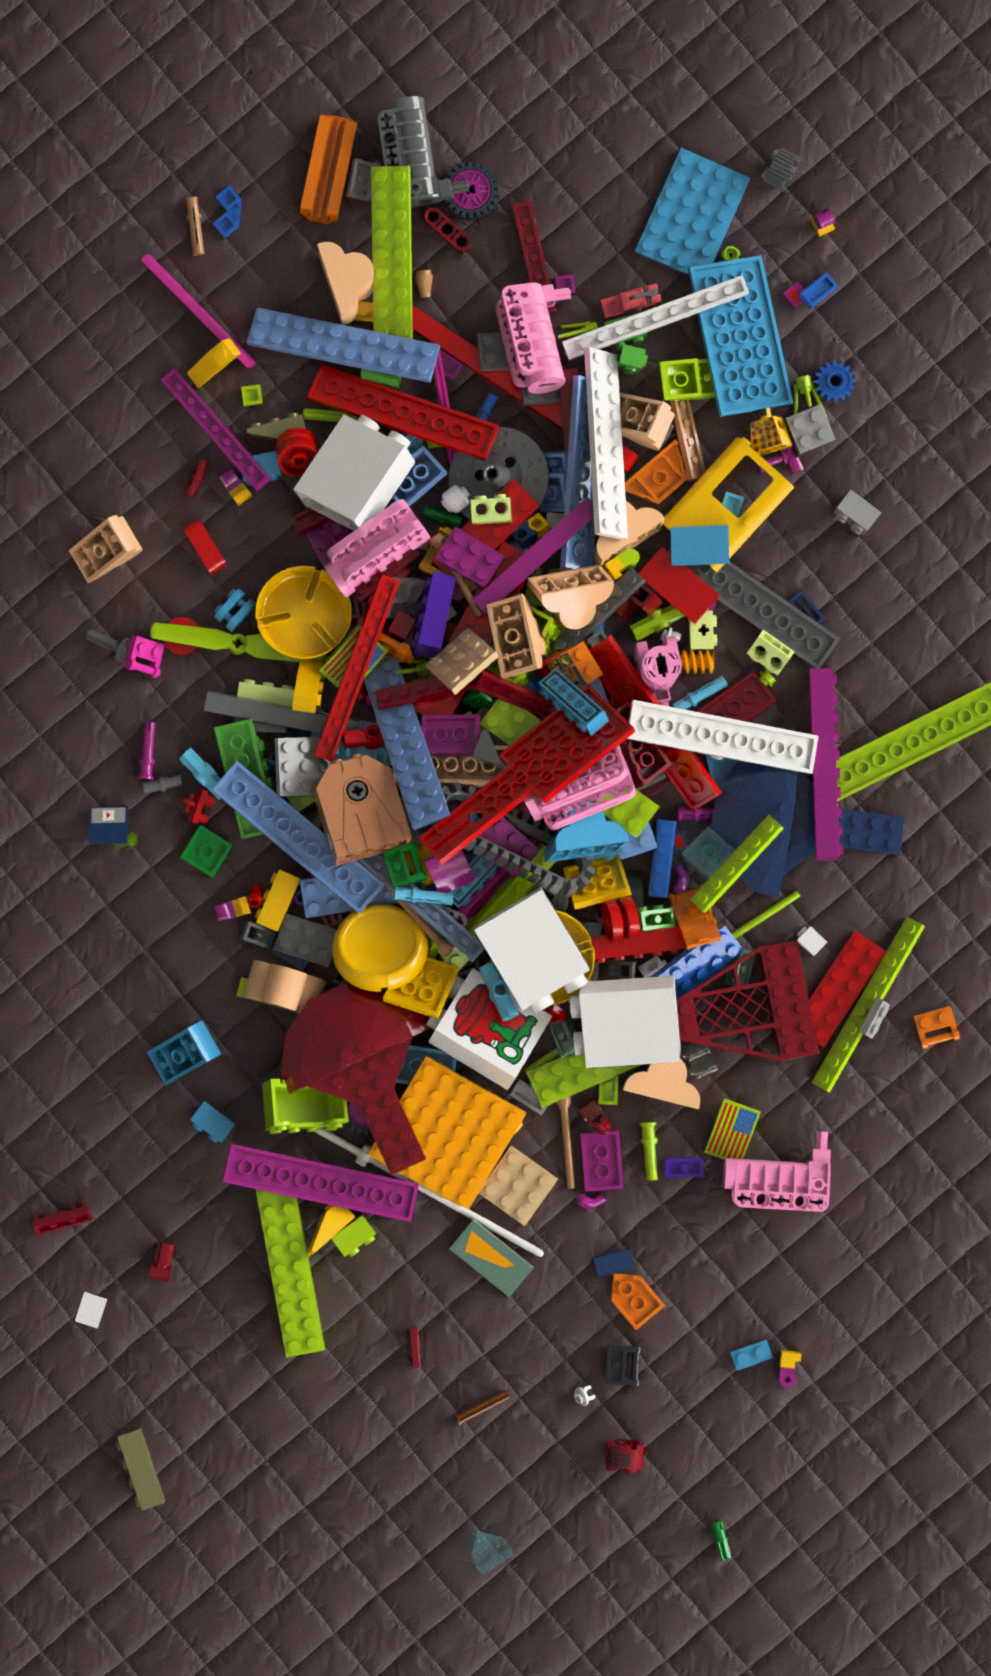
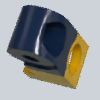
[512,513,549,549]

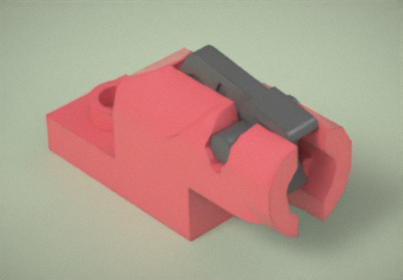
[600,283,661,320]

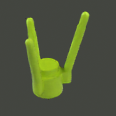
[558,321,598,356]
[793,376,827,417]
[395,659,431,683]

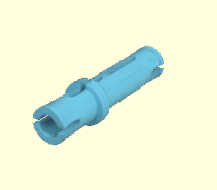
[672,675,728,710]
[394,887,453,906]

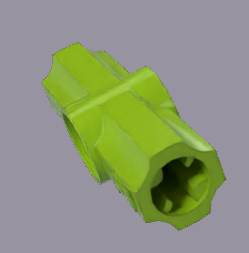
[630,605,685,641]

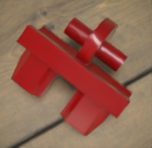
[182,788,216,824]

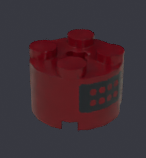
[605,1439,644,1473]

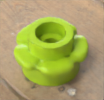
[721,246,740,261]
[759,669,776,687]

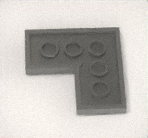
[476,332,561,405]

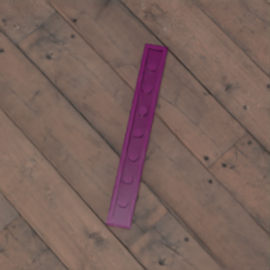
[160,368,271,491]
[473,497,594,615]

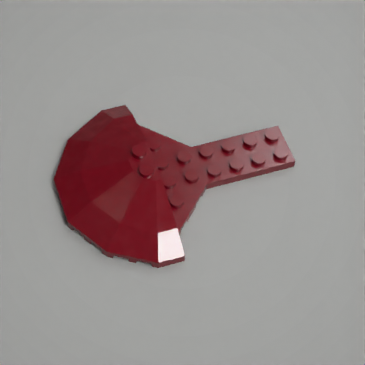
[280,982,430,1176]

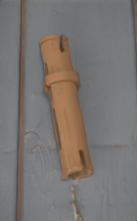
[186,197,205,256]

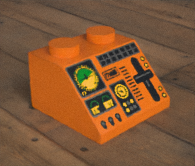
[546,641,603,689]

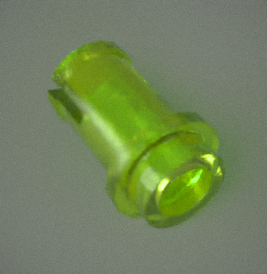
[113,832,138,848]

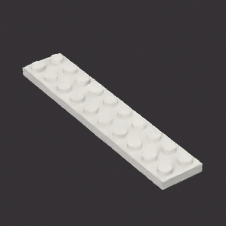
[584,347,628,540]
[627,700,818,774]

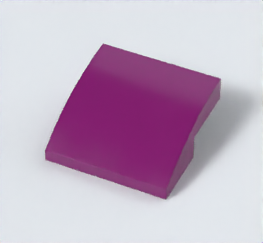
[305,520,350,568]
[424,849,476,893]

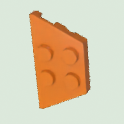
[625,439,687,505]

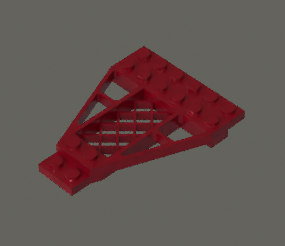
[676,940,819,1062]

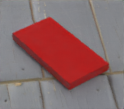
[638,546,720,625]

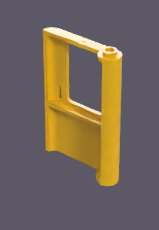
[663,436,794,573]

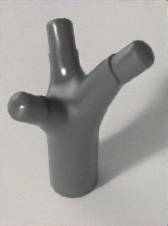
[659,424,678,451]

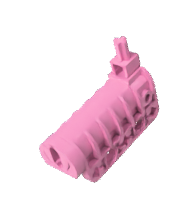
[524,745,636,830]
[723,1131,831,1212]

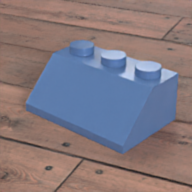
[391,446,448,506]

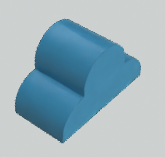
[544,803,629,862]
[147,1020,222,1085]

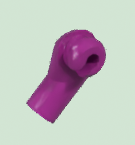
[673,865,689,894]
[576,1193,606,1210]

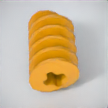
[679,650,714,674]

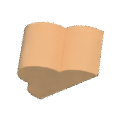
[317,242,374,325]
[619,393,675,450]
[594,501,665,568]
[69,515,143,583]
[528,564,614,629]
[486,594,546,679]
[243,960,327,1013]
[622,1059,700,1109]

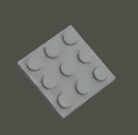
[275,737,331,796]

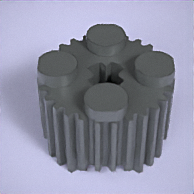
[761,148,802,192]

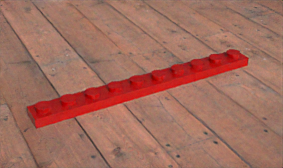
[314,574,400,762]

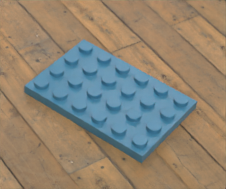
[635,148,750,276]

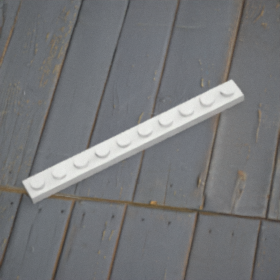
[562,275,749,361]

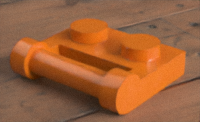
[378,630,414,665]
[913,1006,960,1049]

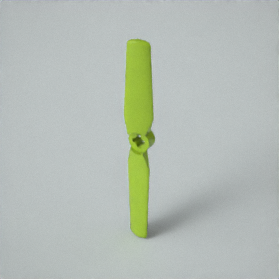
[150,622,326,663]

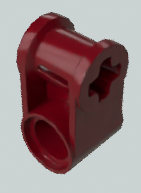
[578,1098,611,1135]

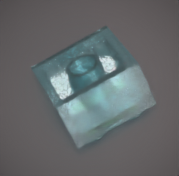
[682,827,735,881]

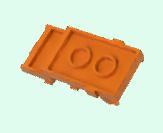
[669,885,722,950]

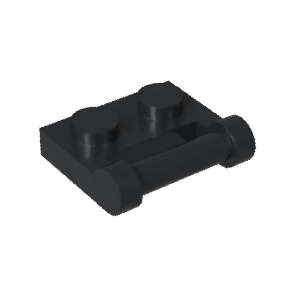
[606,1345,642,1386]

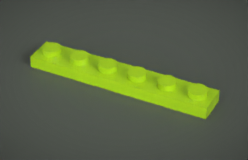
[690,815,784,913]

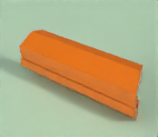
[300,115,358,224]

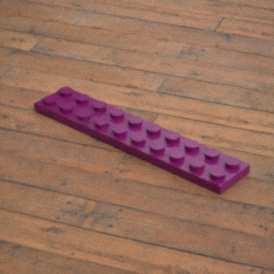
[222,1144,419,1222]

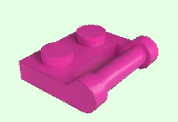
[124,635,165,678]

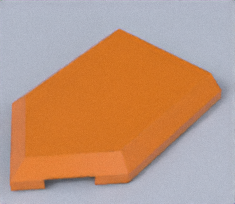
[611,1273,665,1330]

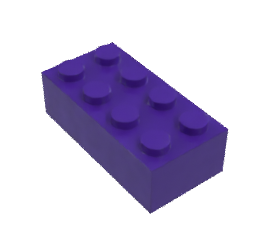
[410,571,456,659]

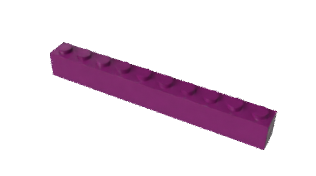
[808,668,843,861]

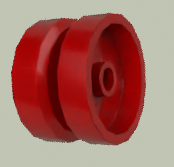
[275,428,318,477]
[602,896,640,943]

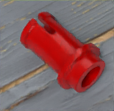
[247,884,263,908]

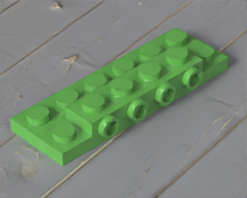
[214,718,274,839]

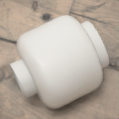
[441,485,470,513]

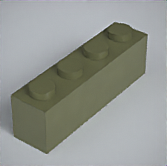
[116,1427,165,1511]

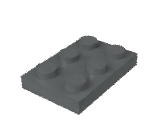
[274,914,337,968]

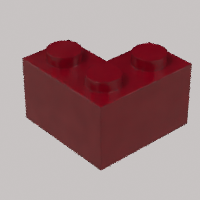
[615,584,662,620]
[387,611,421,659]

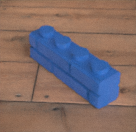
[648,819,676,899]

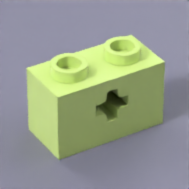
[689,611,717,651]

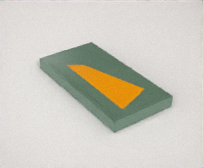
[450,1219,534,1297]

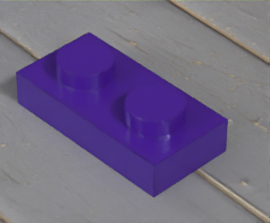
[665,1158,704,1178]

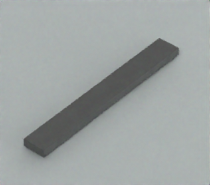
[204,691,359,733]

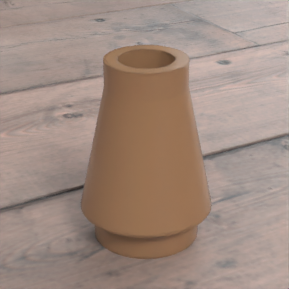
[414,270,433,298]

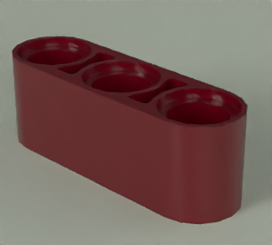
[424,207,470,253]

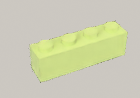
[237,679,294,707]

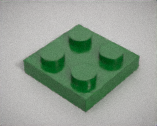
[180,825,233,878]

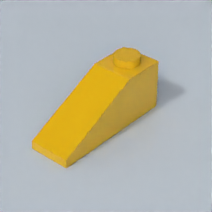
[187,338,241,388]
[307,1205,355,1257]

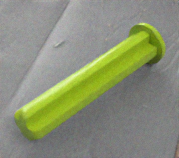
[303,408,359,422]

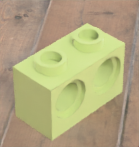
[471,494,512,525]
[747,630,794,675]

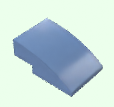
[539,450,568,512]

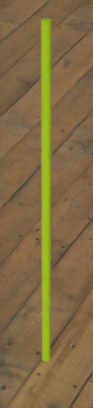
[524,890,801,1072]

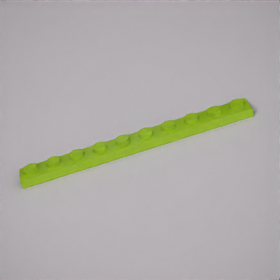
[811,917,925,1093]

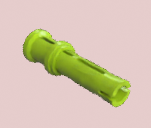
[639,1122,658,1181]

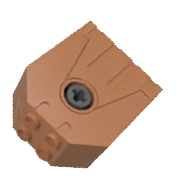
[314,754,412,866]

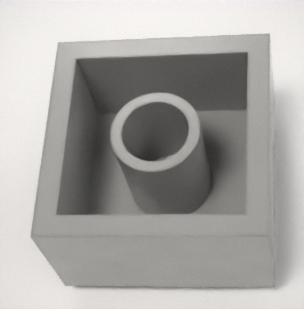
[784,404,836,455]
[834,490,882,535]

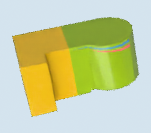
[603,549,640,583]

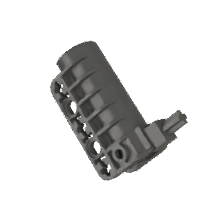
[378,96,469,208]

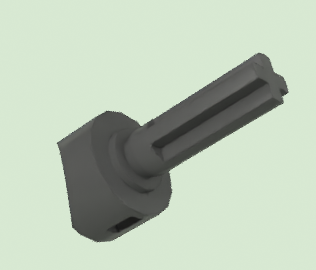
[86,629,131,664]

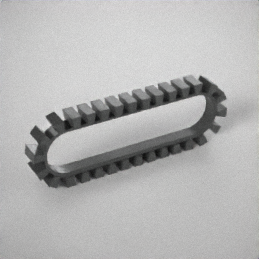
[432,783,596,897]

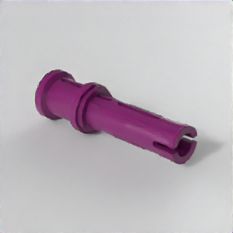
[137,722,156,781]
[677,805,713,822]

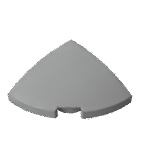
[387,577,425,619]

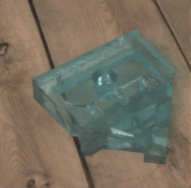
[471,1531,515,1575]

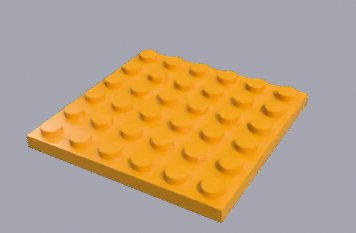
[368,1055,526,1210]

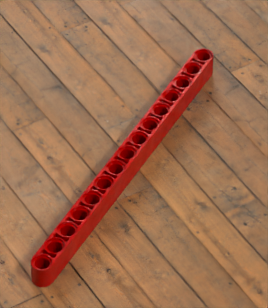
[412,305,638,473]

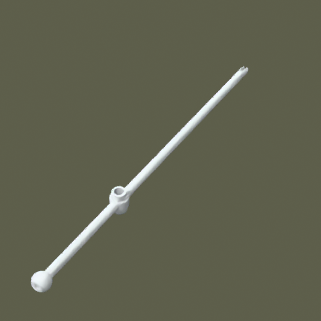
[315,1128,544,1257]

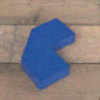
[212,185,242,239]

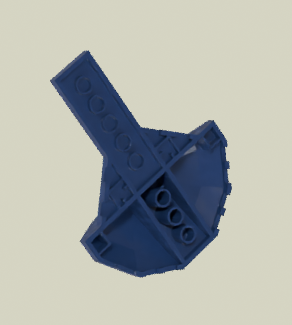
[710,761,905,896]

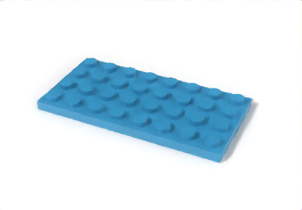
[688,255,793,417]

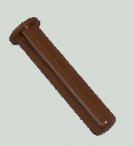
[454,1390,510,1427]

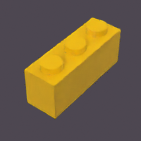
[292,659,325,713]
[255,870,300,932]

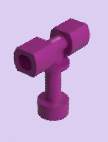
[754,434,804,475]

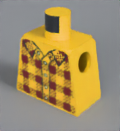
[751,408,792,456]

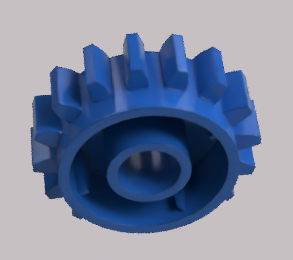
[814,360,856,403]

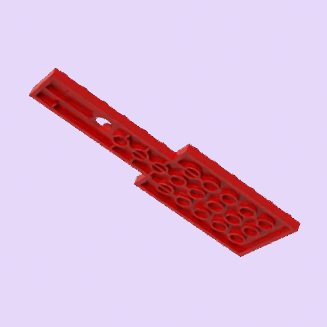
[418,684,636,865]

